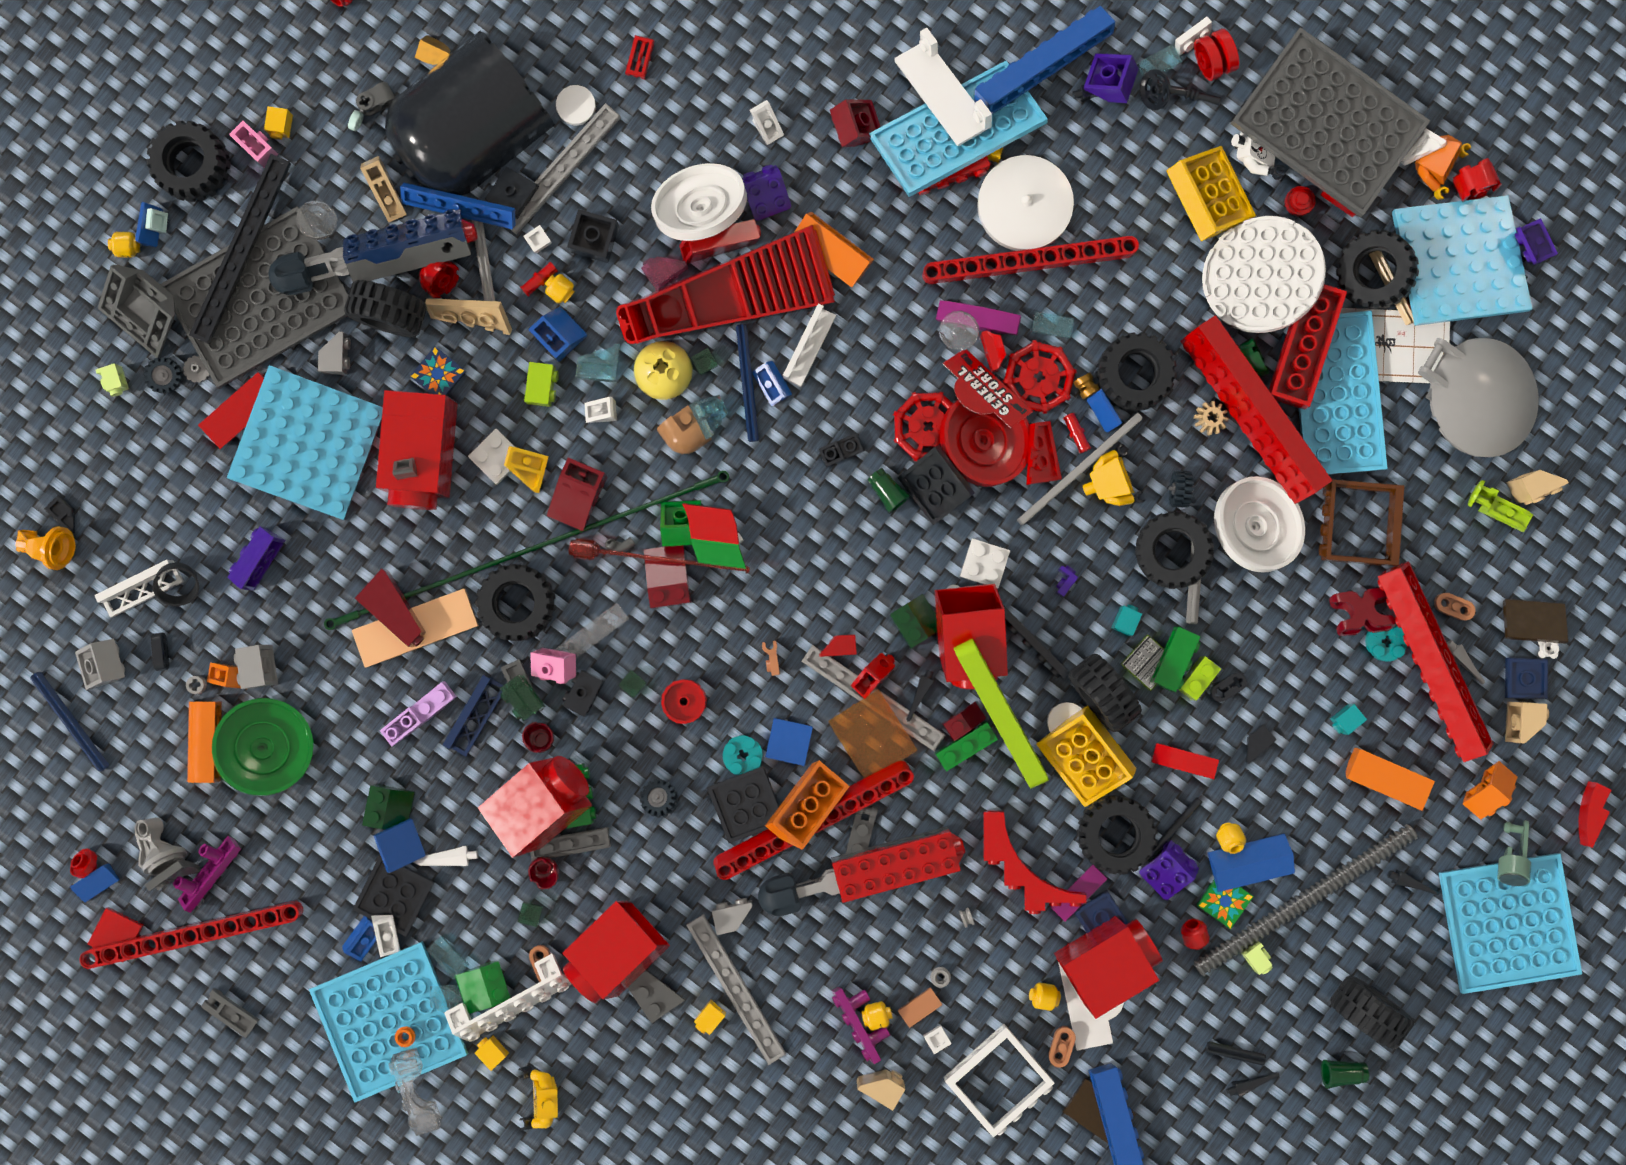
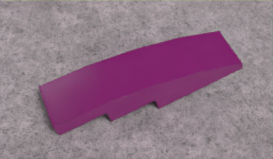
[936,300,1021,336]

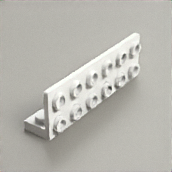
[895,28,992,146]
[444,954,571,1042]

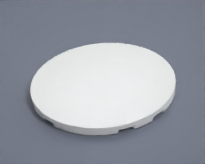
[1202,216,1326,333]

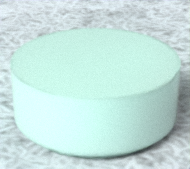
[348,110,364,131]

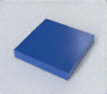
[765,718,813,766]
[373,819,426,873]

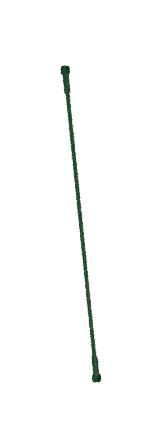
[324,471,730,630]

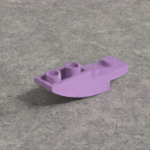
[380,681,457,746]

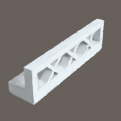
[783,304,836,387]
[94,560,184,618]

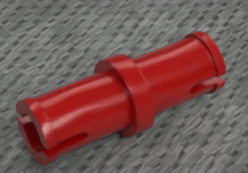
[520,262,558,297]
[1063,412,1091,454]

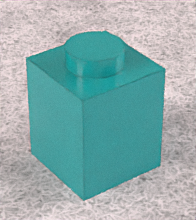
[1111,604,1142,636]
[1330,704,1367,735]

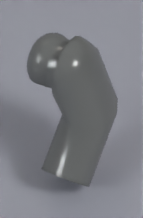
[605,537,636,555]

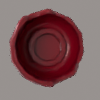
[522,722,554,753]
[528,856,559,889]

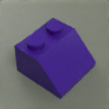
[1084,54,1139,103]

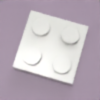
[468,429,515,485]
[960,538,1010,589]

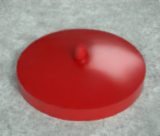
[940,400,1030,487]

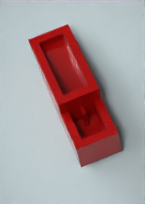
[1151,743,1219,779]
[1579,781,1611,848]

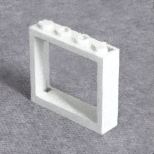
[944,1024,1054,1138]

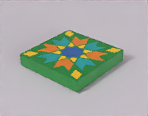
[1196,880,1254,929]

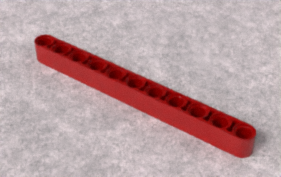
[922,236,1139,284]
[713,761,914,880]
[80,901,303,969]

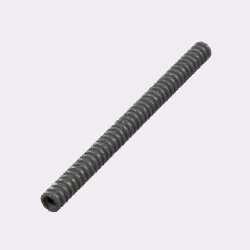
[1194,824,1418,976]

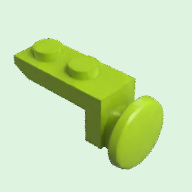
[1468,480,1533,533]

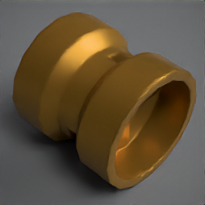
[1073,372,1100,399]

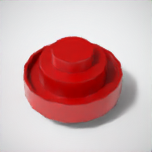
[1285,186,1315,216]
[70,848,97,879]

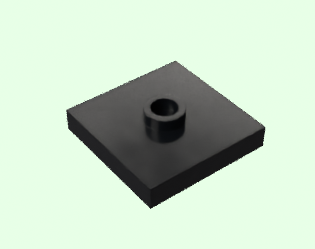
[485,167,539,219]

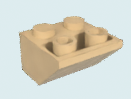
[1506,470,1569,505]

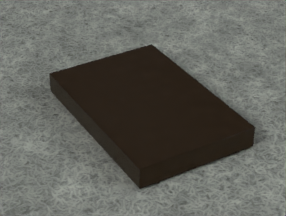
[1503,599,1568,644]
[1063,1078,1136,1143]

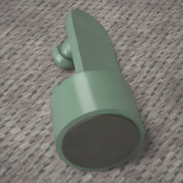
[1497,820,1531,886]

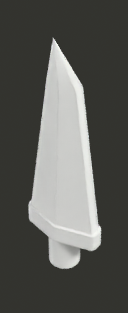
[414,846,478,866]

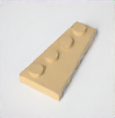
[425,299,512,335]

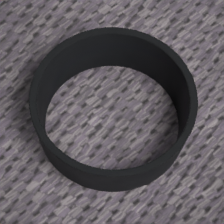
[152,562,199,606]

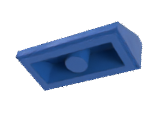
[135,202,163,247]
[752,361,792,406]
[1087,389,1122,433]
[70,863,119,903]
[342,916,376,961]

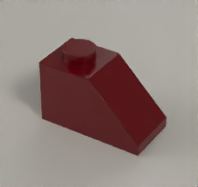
[942,702,986,741]

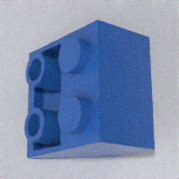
[528,306,588,362]

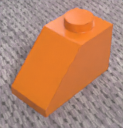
[207,662,241,689]

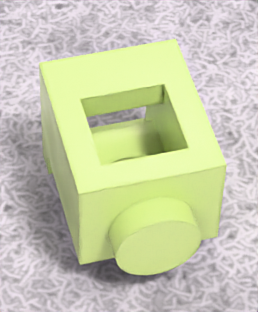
[96,363,129,397]
[1241,942,1273,975]

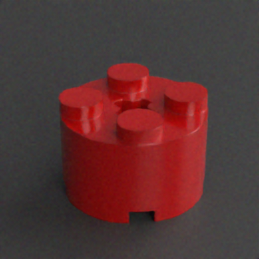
[1453,158,1502,202]

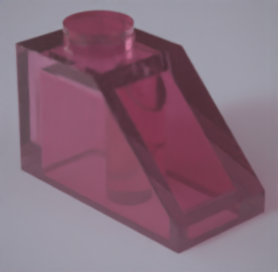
[641,256,689,291]

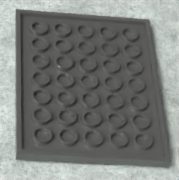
[1230,27,1430,218]
[160,206,348,389]

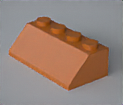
[765,760,850,849]

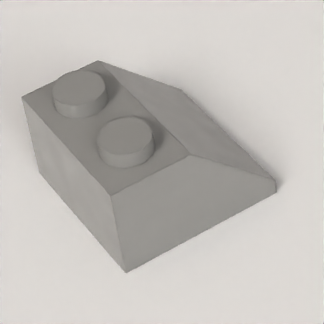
[75,639,125,690]
[234,645,278,689]

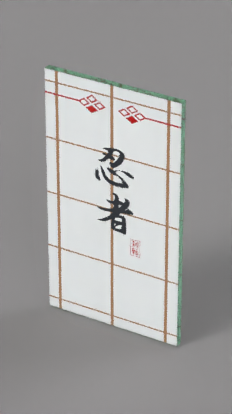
[1340,308,1450,384]

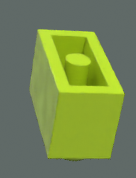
[524,362,558,407]
[1179,656,1221,701]

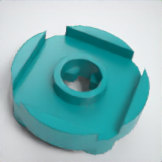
[1365,624,1407,661]
[723,735,763,775]

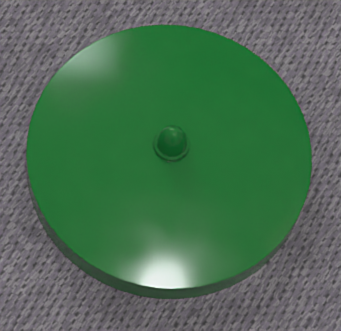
[212,698,313,796]

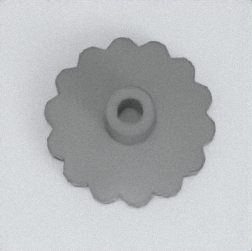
[183,355,210,383]

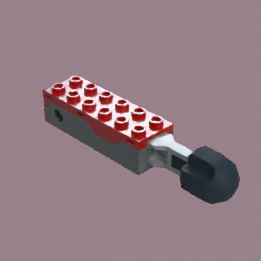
[758,826,965,916]

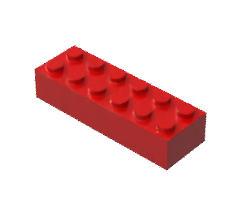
[1269,284,1347,410]

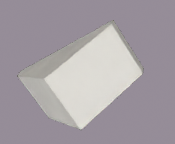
[585,397,617,423]

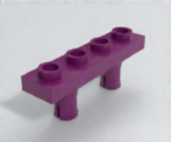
[173,836,241,913]
[832,987,890,1064]

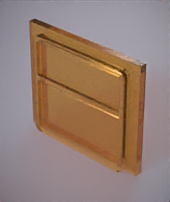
[828,689,917,778]

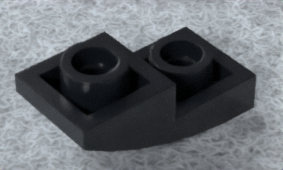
[819,433,865,467]

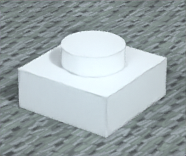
[524,225,552,254]
[923,1025,951,1054]

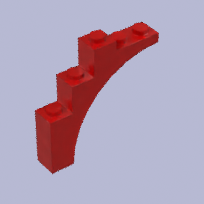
[984,810,1086,914]

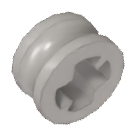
[186,676,207,694]
[959,907,975,928]

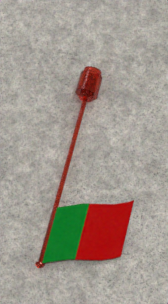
[569,503,750,574]

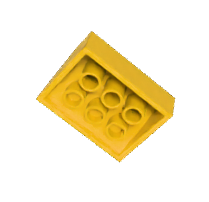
[1166,146,1256,241]
[1036,705,1137,807]

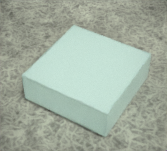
[145,208,168,233]

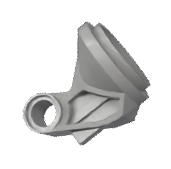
[135,817,187,876]

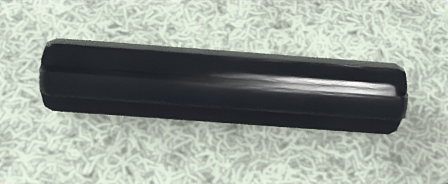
[1206,1042,1266,1066]

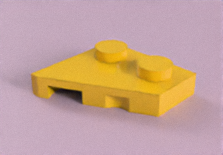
[504,446,549,493]

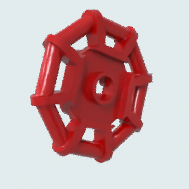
[1002,340,1077,414]
[893,391,953,462]

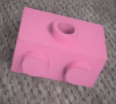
[229,121,278,168]
[531,648,576,684]

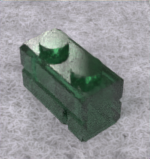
[500,674,546,721]

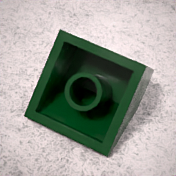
[889,594,937,649]
[362,784,415,830]

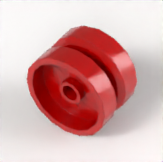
[1194,28,1239,81]
[661,679,707,724]

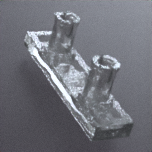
[554,603,629,659]

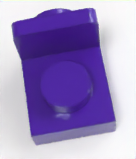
[1056,565,1078,598]

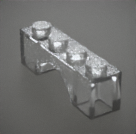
[389,1047,442,1136]

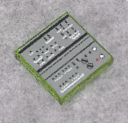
[1120,634,1164,691]

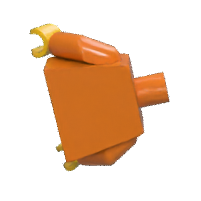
[1415,135,1471,200]

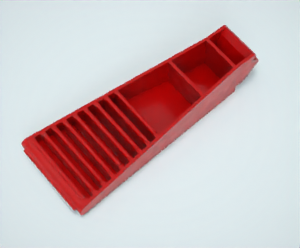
[616,225,835,344]

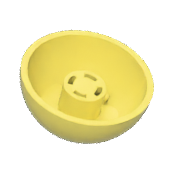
[634,341,693,400]

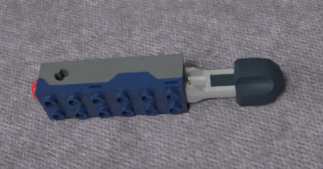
[268,209,478,295]

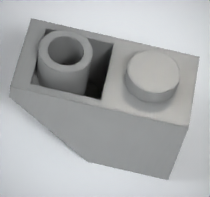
[318,332,351,375]
[712,898,753,935]

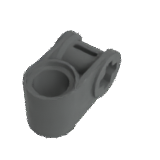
[356,82,396,116]

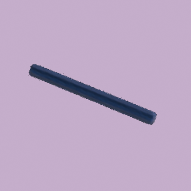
[736,324,759,442]
[30,672,109,772]

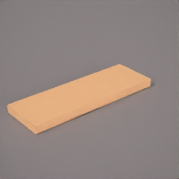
[351,588,479,668]

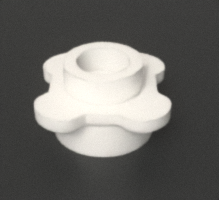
[1538,642,1559,659]

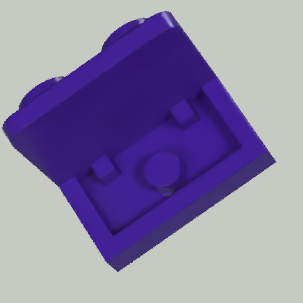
[742,165,791,221]
[1514,218,1558,265]
[1139,840,1199,900]

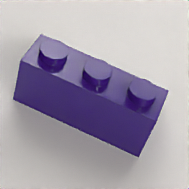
[227,526,286,591]

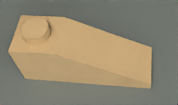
[360,156,407,223]

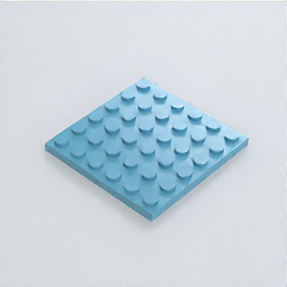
[1392,195,1532,326]
[227,365,383,520]
[1439,853,1582,994]
[309,941,469,1103]

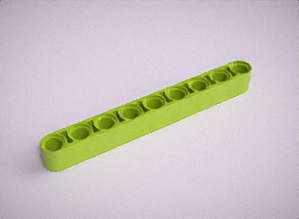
[954,639,1049,789]

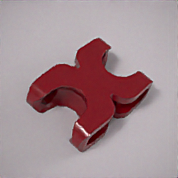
[1329,588,1396,636]

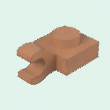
[762,641,780,676]

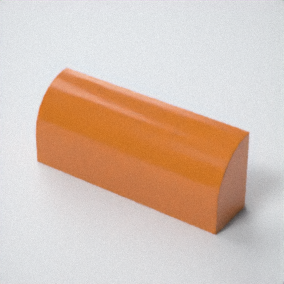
[794,212,874,287]
[187,701,222,783]
[1346,747,1435,811]

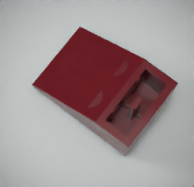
[547,458,608,531]

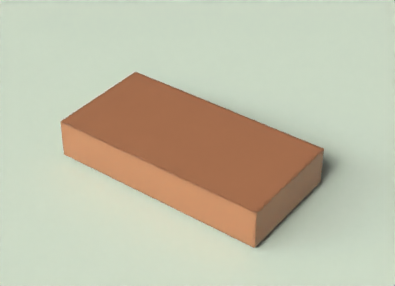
[898,987,942,1028]

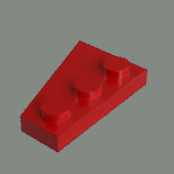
[1026,421,1062,485]

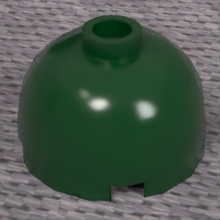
[1238,338,1270,378]

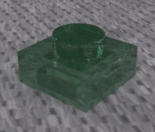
[691,348,718,376]
[618,670,647,698]
[518,902,543,927]

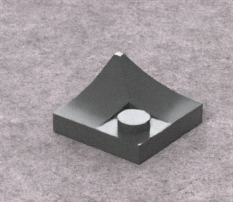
[145,860,201,891]

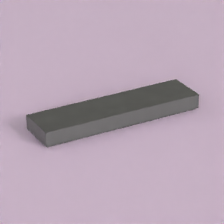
[530,827,612,861]

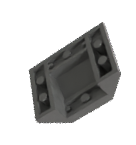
[98,264,175,358]

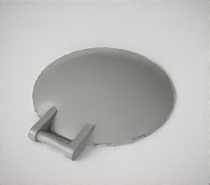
[1418,338,1539,458]

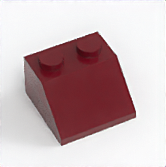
[830,99,881,147]

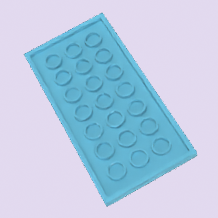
[869,61,1048,197]
[1298,311,1387,475]

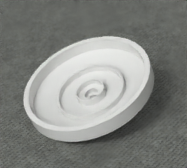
[977,155,1074,251]
[651,164,747,241]
[1214,476,1305,572]

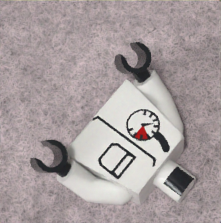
[1231,132,1285,180]

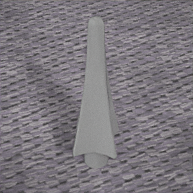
[1447,640,1485,684]

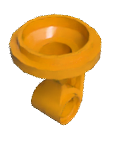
[15,526,75,570]

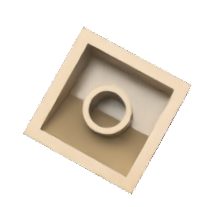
[1505,702,1549,743]
[857,1070,905,1111]

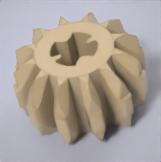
[1194,401,1229,435]

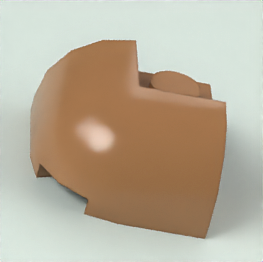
[657,405,712,454]

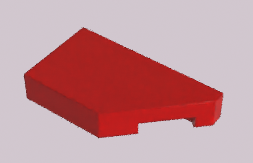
[819,635,857,657]

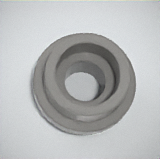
[930,967,951,988]

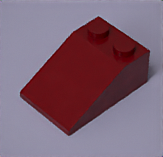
[644,545,692,609]

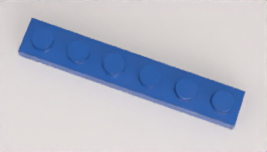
[400,183,516,229]

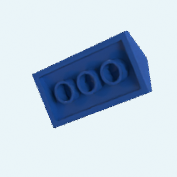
[1207,834,1295,892]

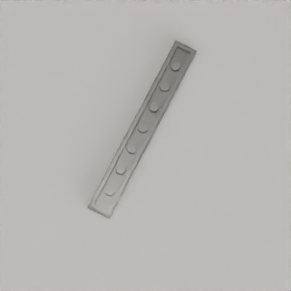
[510,103,621,235]
[1017,413,1143,525]
[801,645,945,751]
[686,914,786,1065]

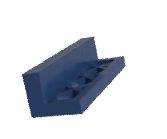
[443,675,507,756]

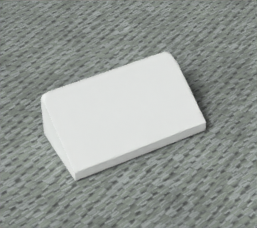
[371,915,400,957]

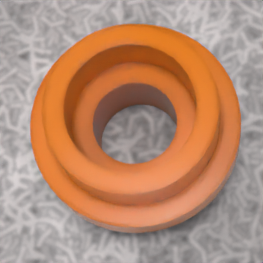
[395,1026,416,1047]

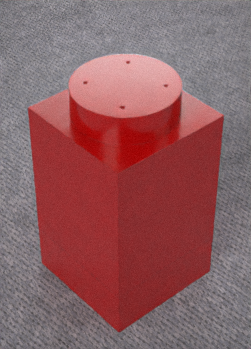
[376,390,458,510]

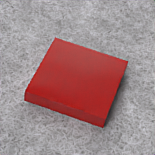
[88,907,144,962]

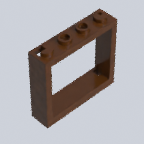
[1319,480,1404,567]

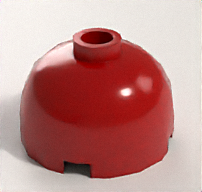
[419,261,459,299]

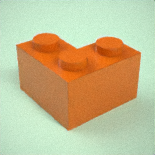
[1462,761,1517,820]

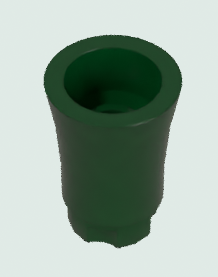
[867,468,911,514]
[1321,1060,1369,1089]

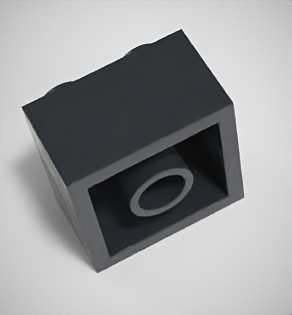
[567,209,619,263]

